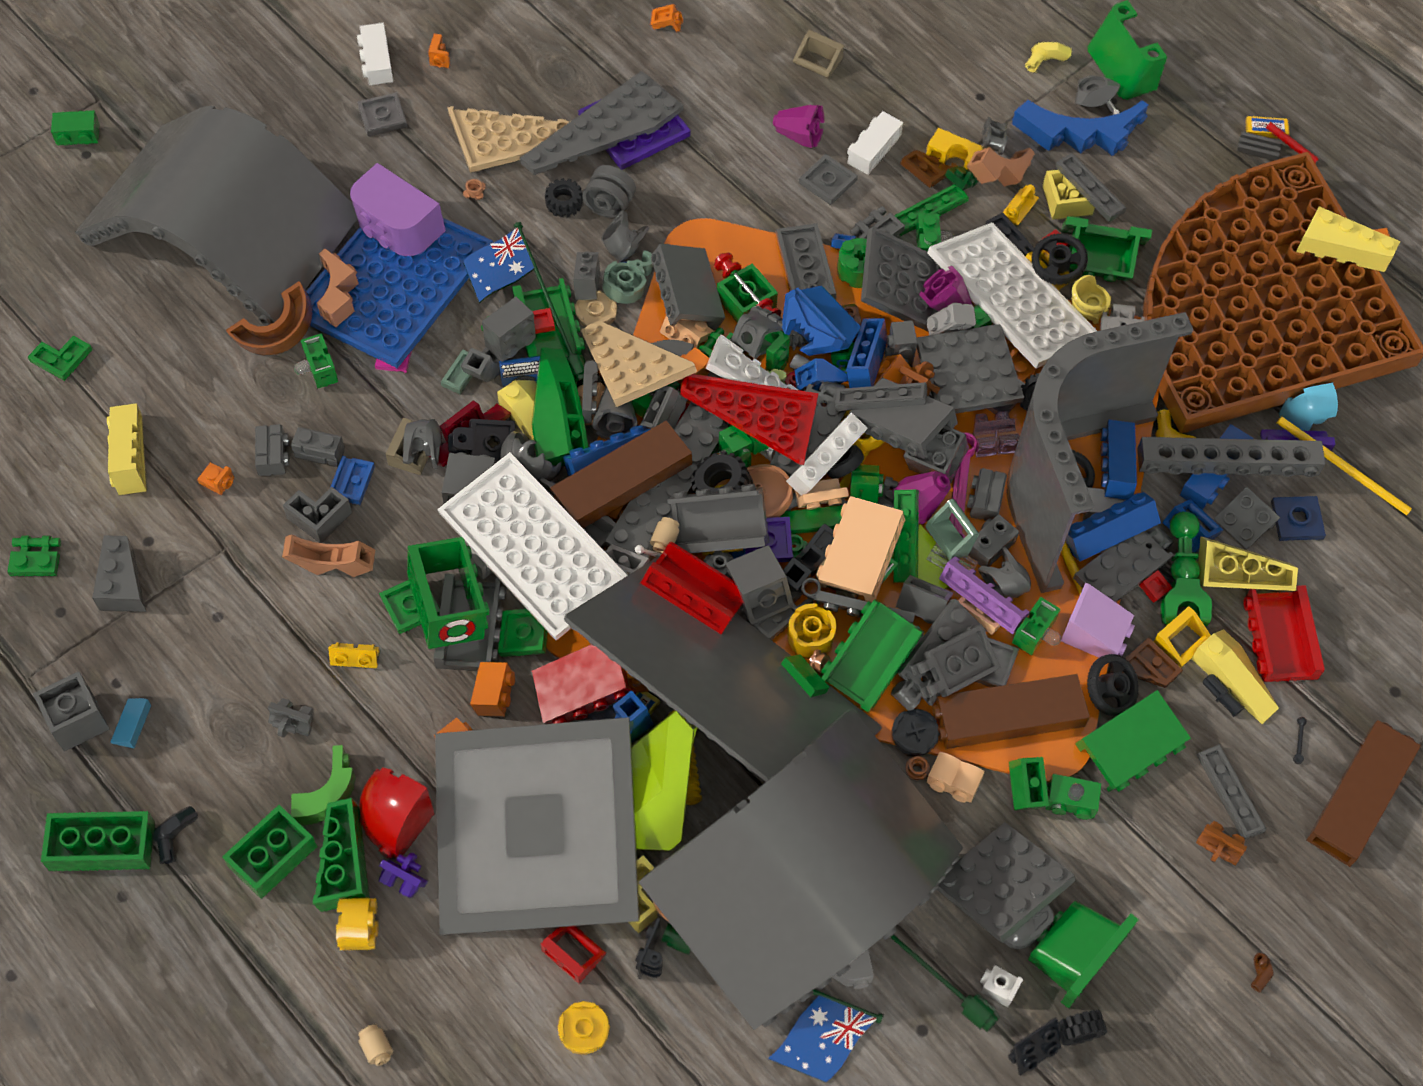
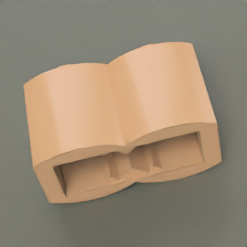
[927,752,984,803]

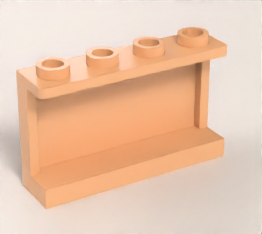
[817,496,905,603]

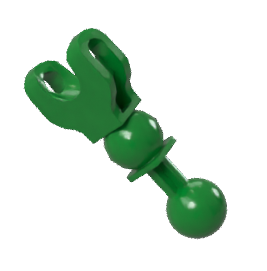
[1160,511,1212,627]

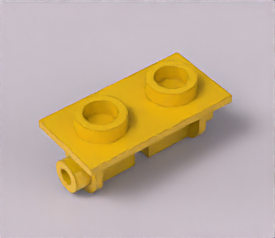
[1003,184,1039,226]
[328,642,380,668]

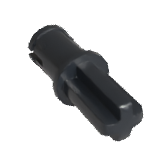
[1202,674,1245,717]

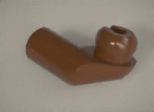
[1250,952,1274,993]

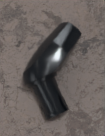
[152,806,198,864]

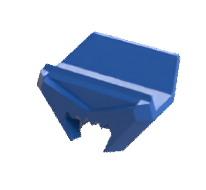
[782,286,861,356]

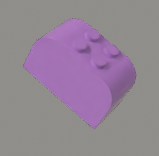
[350,163,446,256]

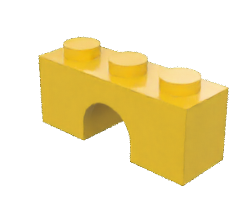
[926,128,983,171]

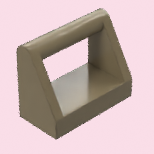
[793,30,844,78]
[386,418,429,475]

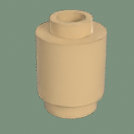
[650,517,680,554]
[358,1024,393,1066]

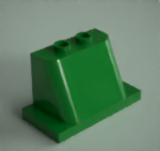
[1061,216,1152,282]
[1028,900,1139,1009]

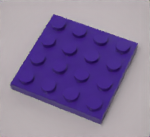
[578,98,691,170]

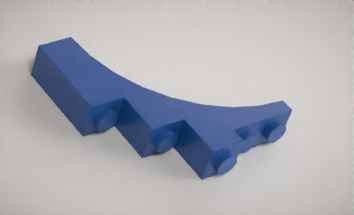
[1012,100,1148,156]

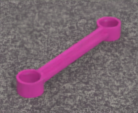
[950,433,977,539]

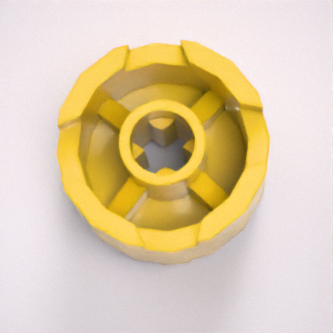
[787,604,836,658]
[336,898,379,951]

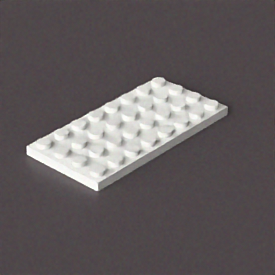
[927,223,1097,368]
[437,452,628,640]

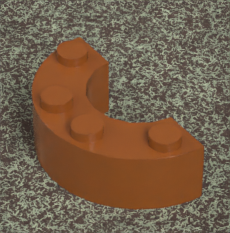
[226,281,312,355]

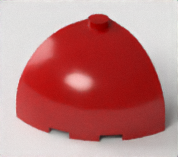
[359,768,434,860]

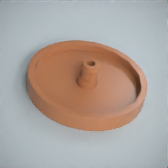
[747,464,793,518]

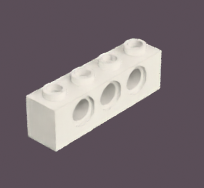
[786,413,868,496]

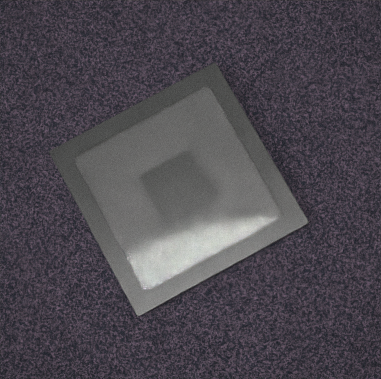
[435,718,639,935]

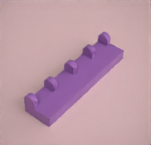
[939,556,1030,634]

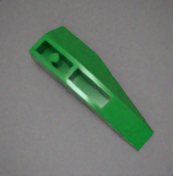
[532,347,588,466]

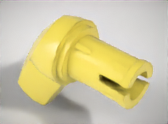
[1025,42,1072,73]

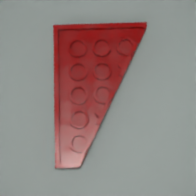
[681,374,819,465]

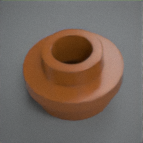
[905,756,930,780]

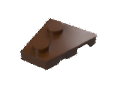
[900,150,958,188]
[1122,637,1183,688]

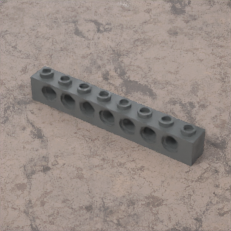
[1137,437,1325,477]

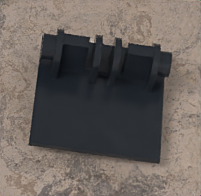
[635,918,663,980]
[1008,1017,1061,1076]

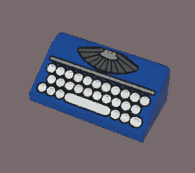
[499,356,540,387]

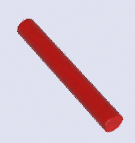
[1265,121,1319,163]

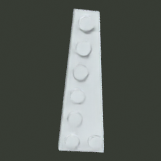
[706,335,798,390]

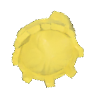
[1071,275,1111,324]

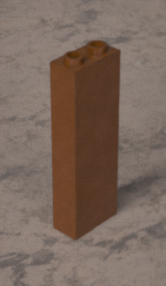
[550,420,692,528]
[932,674,1090,749]
[1306,720,1421,867]

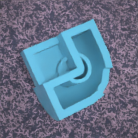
[1279,383,1338,431]

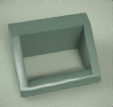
[925,499,979,560]

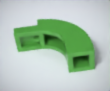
[291,745,355,825]

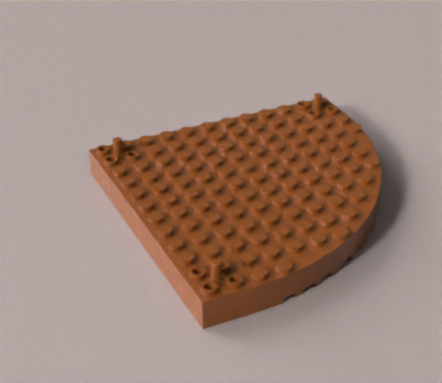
[1143,152,1423,434]

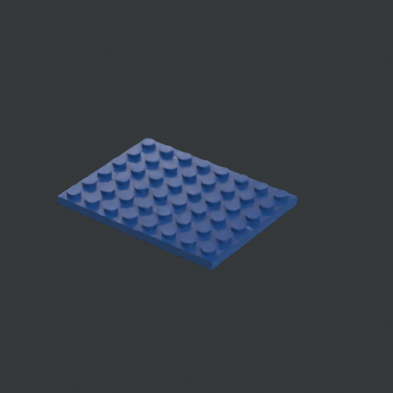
[307,218,494,369]

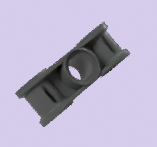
[982,117,1008,155]

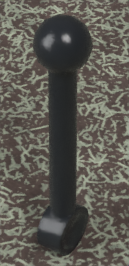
[1293,717,1307,764]

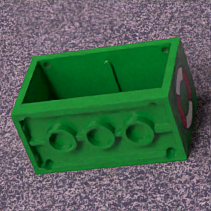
[407,537,489,649]

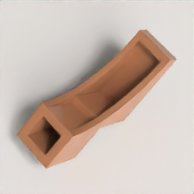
[967,147,1035,187]
[317,249,358,327]
[282,534,375,577]

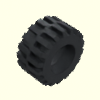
[691,452,754,494]

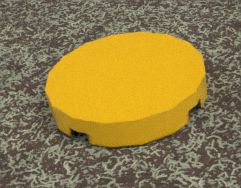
[558,1001,610,1055]

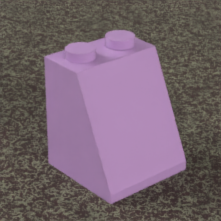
[1061,583,1135,657]

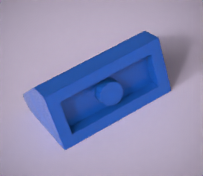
[795,358,848,391]
[1162,499,1223,553]

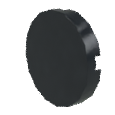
[891,708,940,756]

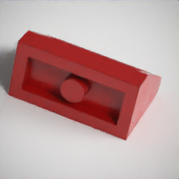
[541,926,606,984]

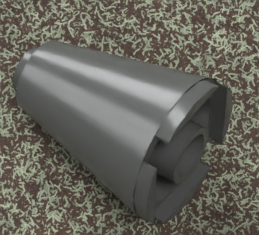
[593,386,638,440]

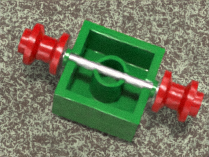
[714,252,781,323]

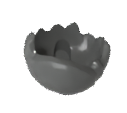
[501,431,561,481]

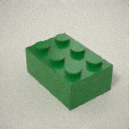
[222,805,318,899]

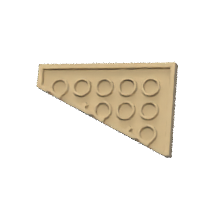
[448,106,571,173]
[580,321,697,407]

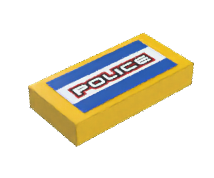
[1246,116,1289,139]

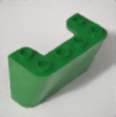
[1087,0,1167,99]

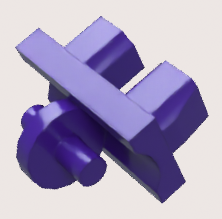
[379,853,428,898]

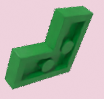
[28,335,93,381]

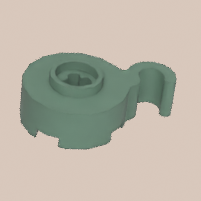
[602,250,653,304]

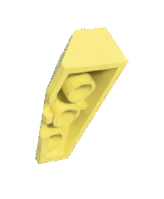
[497,380,536,440]
[1192,629,1279,724]

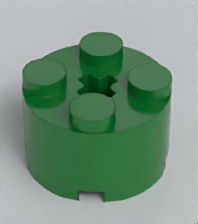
[837,238,867,288]

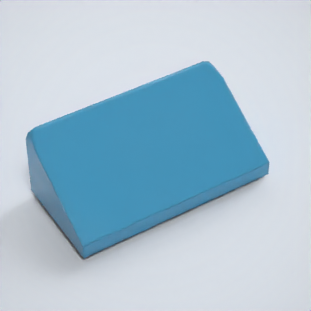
[111,698,151,749]

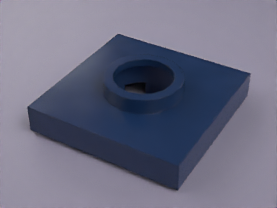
[1271,496,1326,541]

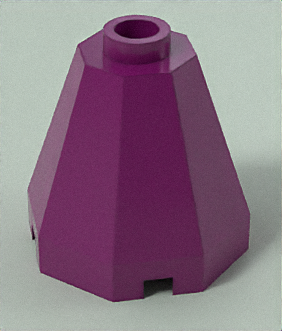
[773,105,825,148]
[919,266,973,311]
[893,471,951,525]

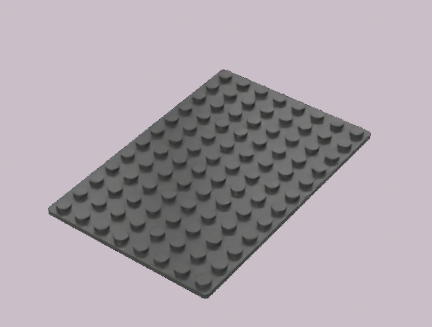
[564,556,882,782]

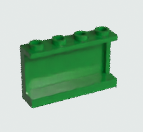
[512,278,585,358]
[821,600,924,712]
[1075,690,1191,792]

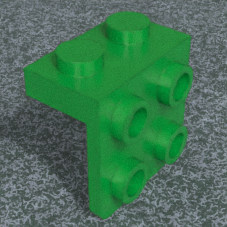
[764,331,790,372]

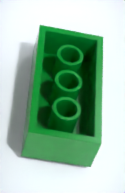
[41,811,155,871]

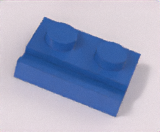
[330,456,375,505]

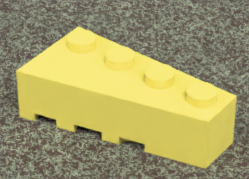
[1296,206,1400,272]
[107,403,147,495]
[1198,537,1298,591]

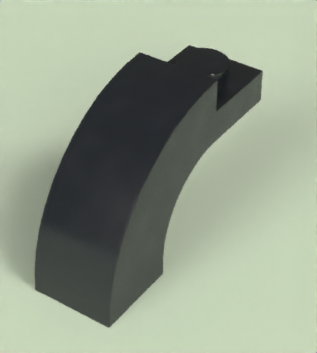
[783,523,834,590]

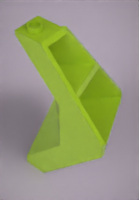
[631,710,697,850]

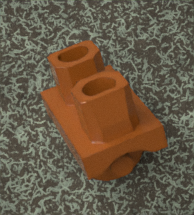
[899,361,941,396]
[1196,821,1247,866]

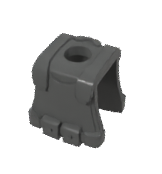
[731,306,783,359]

